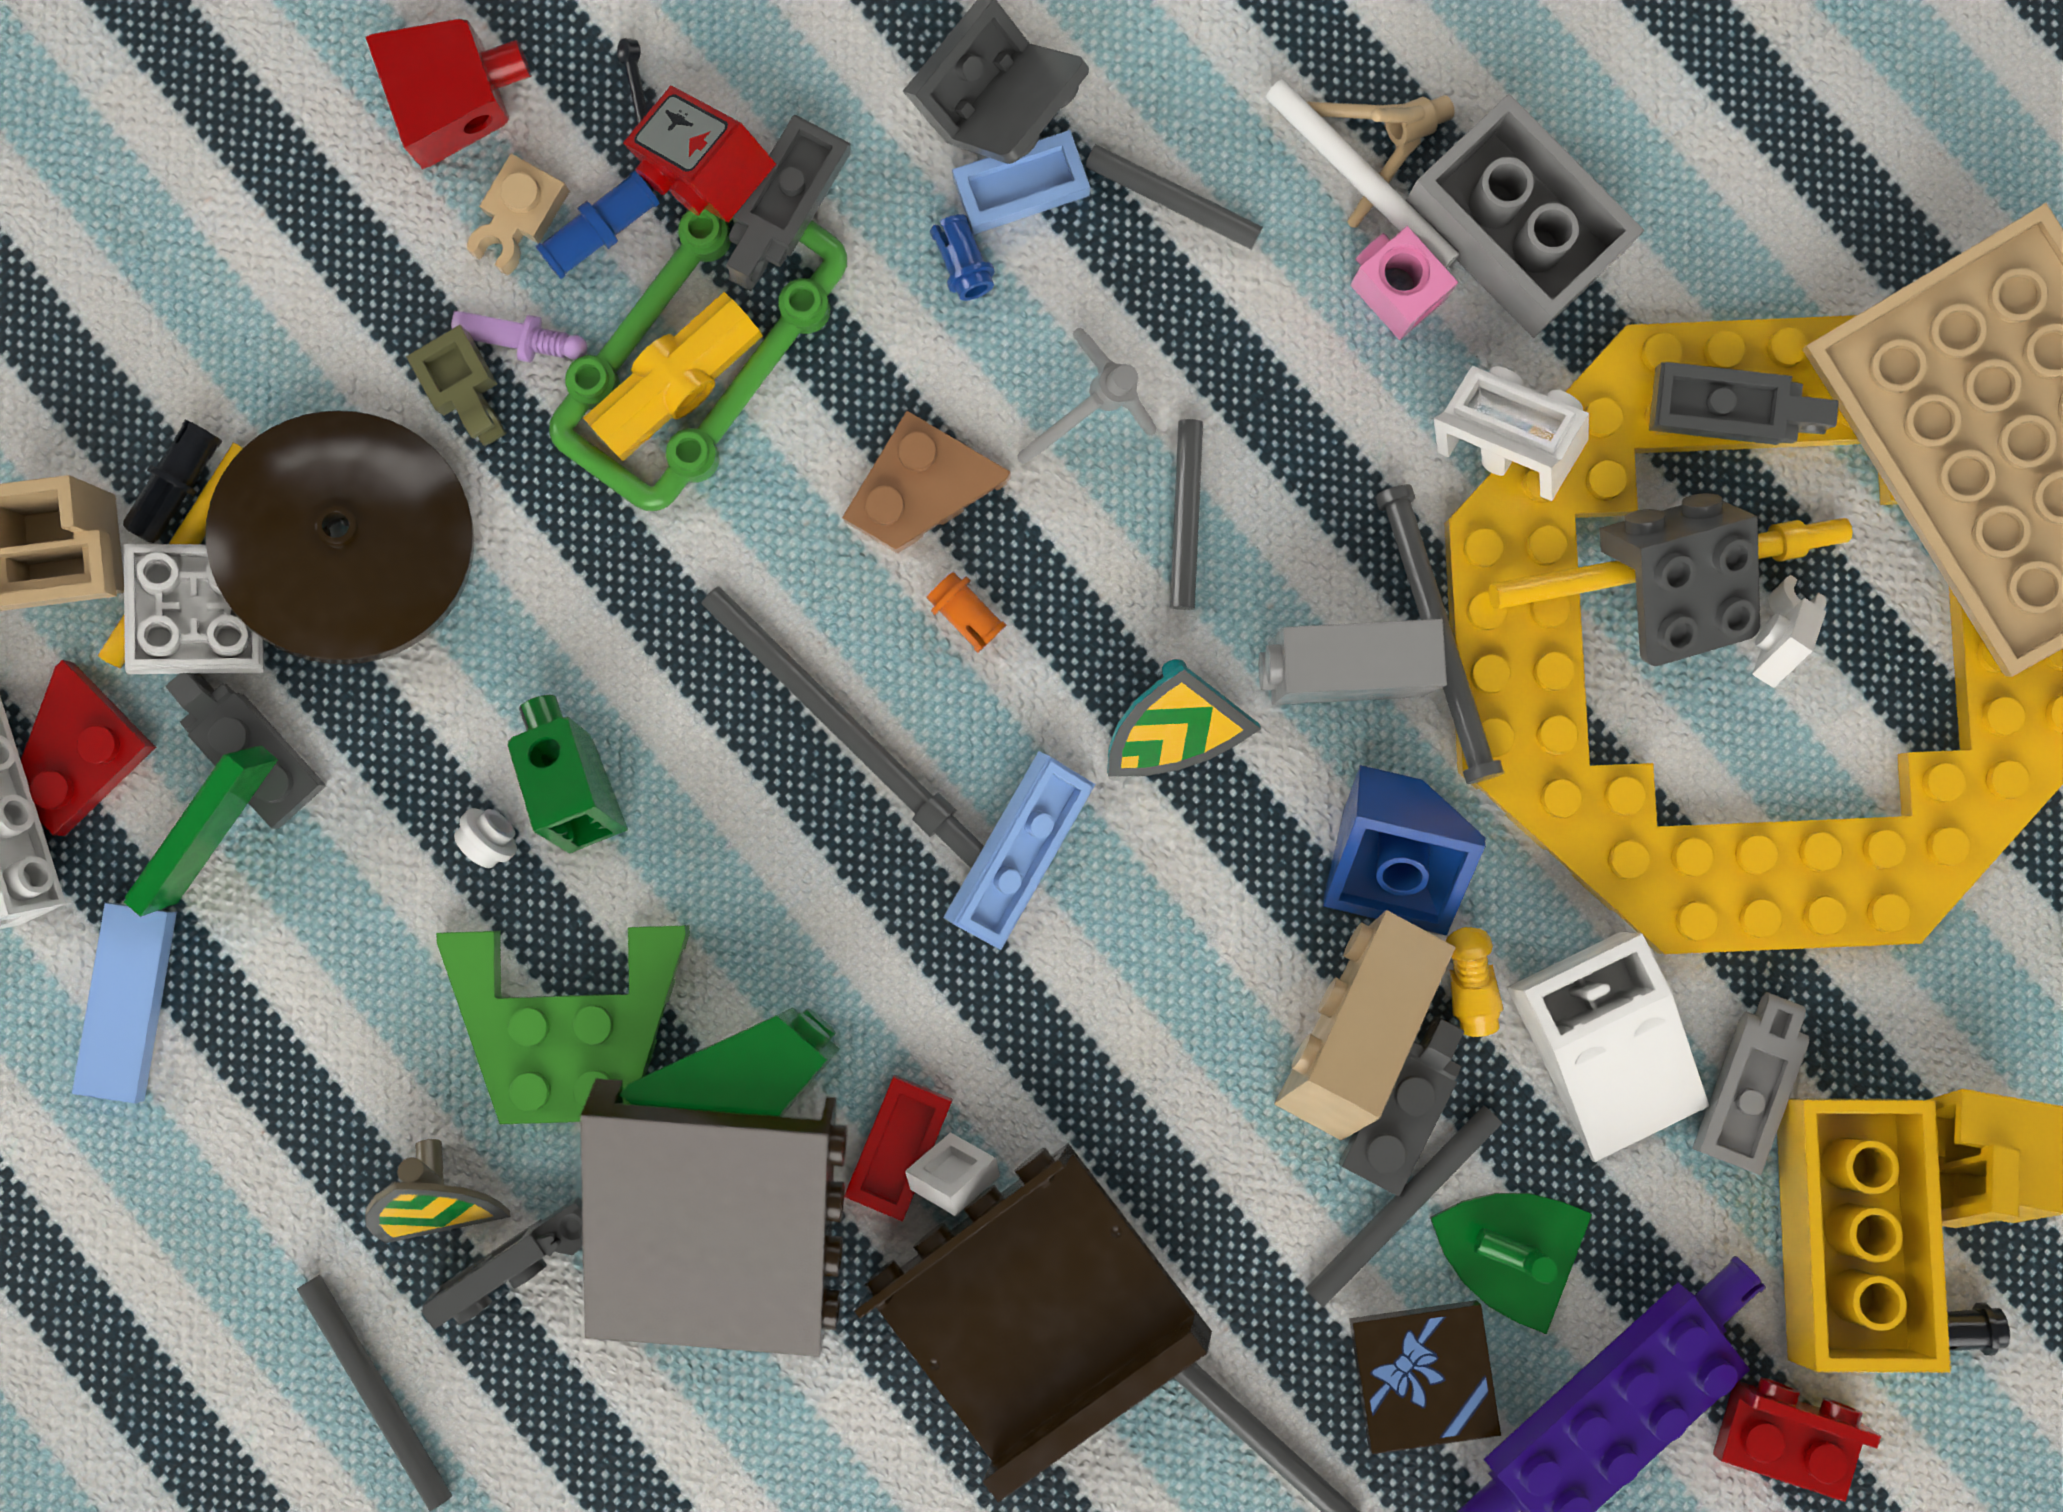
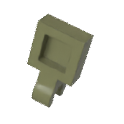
[406,325,506,446]

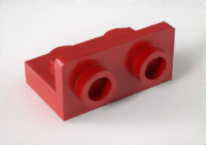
[1713,1377,1881,1502]

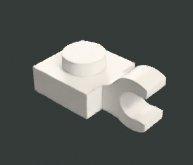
[1752,575,1826,688]

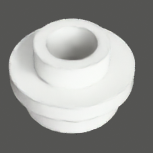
[454,808,517,868]

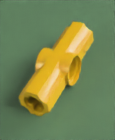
[583,292,763,461]

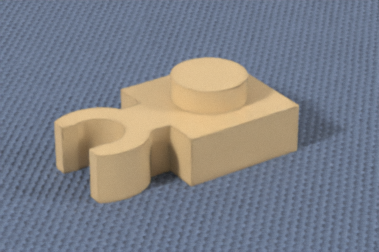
[467,153,570,276]

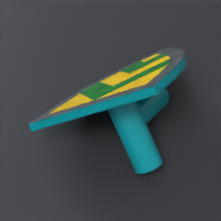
[1107,659,1261,777]

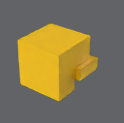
[1927,1089,2063,1228]

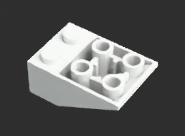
[1507,932,1709,1162]

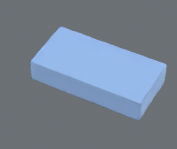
[952,130,1090,235]

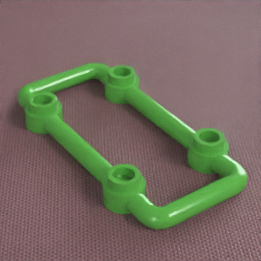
[549,209,848,511]

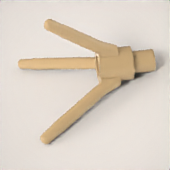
[1278,95,1455,228]

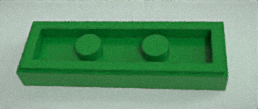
[123,745,278,917]

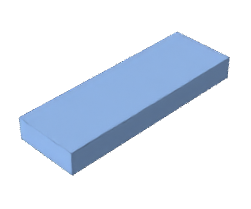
[943,751,1096,950]
[72,903,177,1103]

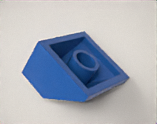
[1323,765,1485,936]

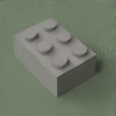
[1406,94,1645,338]

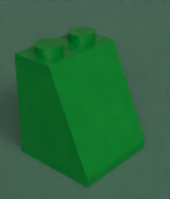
[619,1008,840,1117]

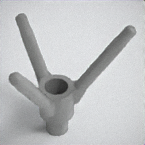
[1017,328,1156,464]

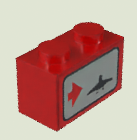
[623,85,776,222]

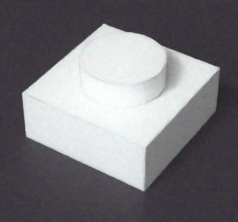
[905,1132,1000,1216]

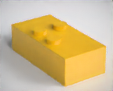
[1777,1098,1951,1373]

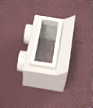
[1434,366,1589,501]

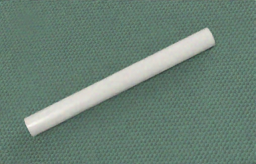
[1265,79,1460,268]

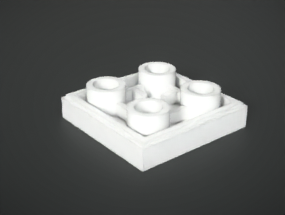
[124,544,264,674]

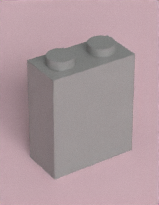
[1259,619,1447,705]

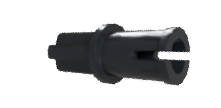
[123,419,223,543]

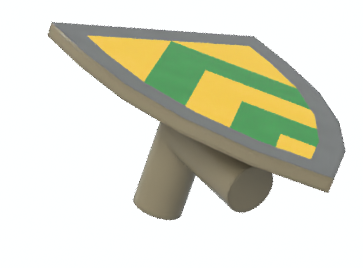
[365,1139,510,1243]

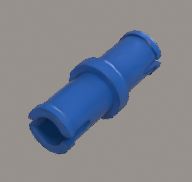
[535,171,660,279]

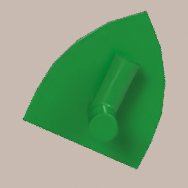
[1430,1193,1592,1334]

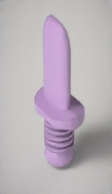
[451,311,587,363]

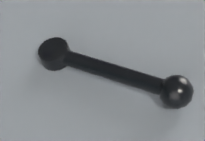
[617,38,647,125]

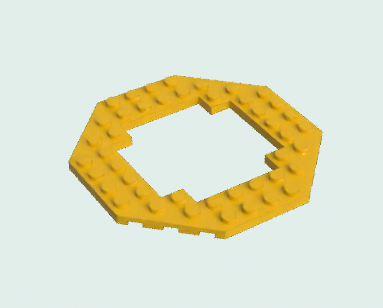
[1444,315,2063,954]

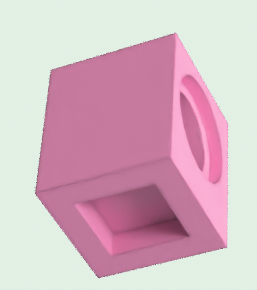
[1350,226,1458,340]

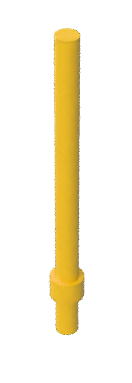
[1489,517,1853,609]

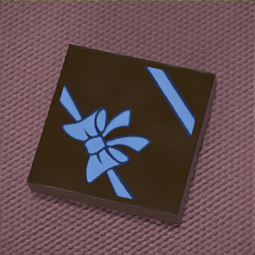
[1349,1300,1501,1454]

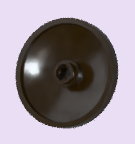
[206,410,474,664]

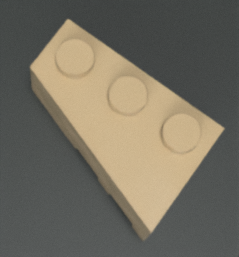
[1274,910,1456,1140]

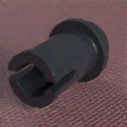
[1947,1302,2010,1356]

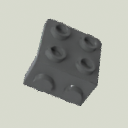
[903,0,1089,164]
[1599,493,1760,666]

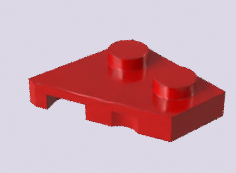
[21,660,156,836]

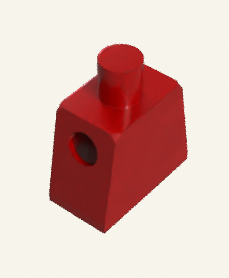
[365,19,532,169]

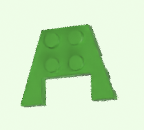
[436,925,690,1124]

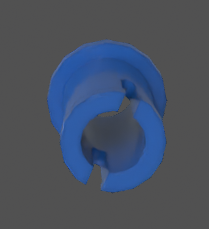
[930,214,995,301]

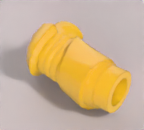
[1445,927,1504,1037]

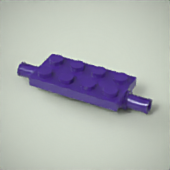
[1456,1256,1766,1512]

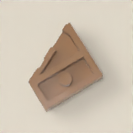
[842,411,1011,554]

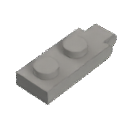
[1692,992,1809,1175]

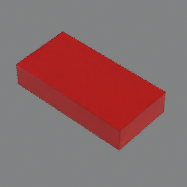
[845,1075,953,1222]

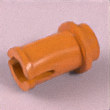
[926,571,1007,653]

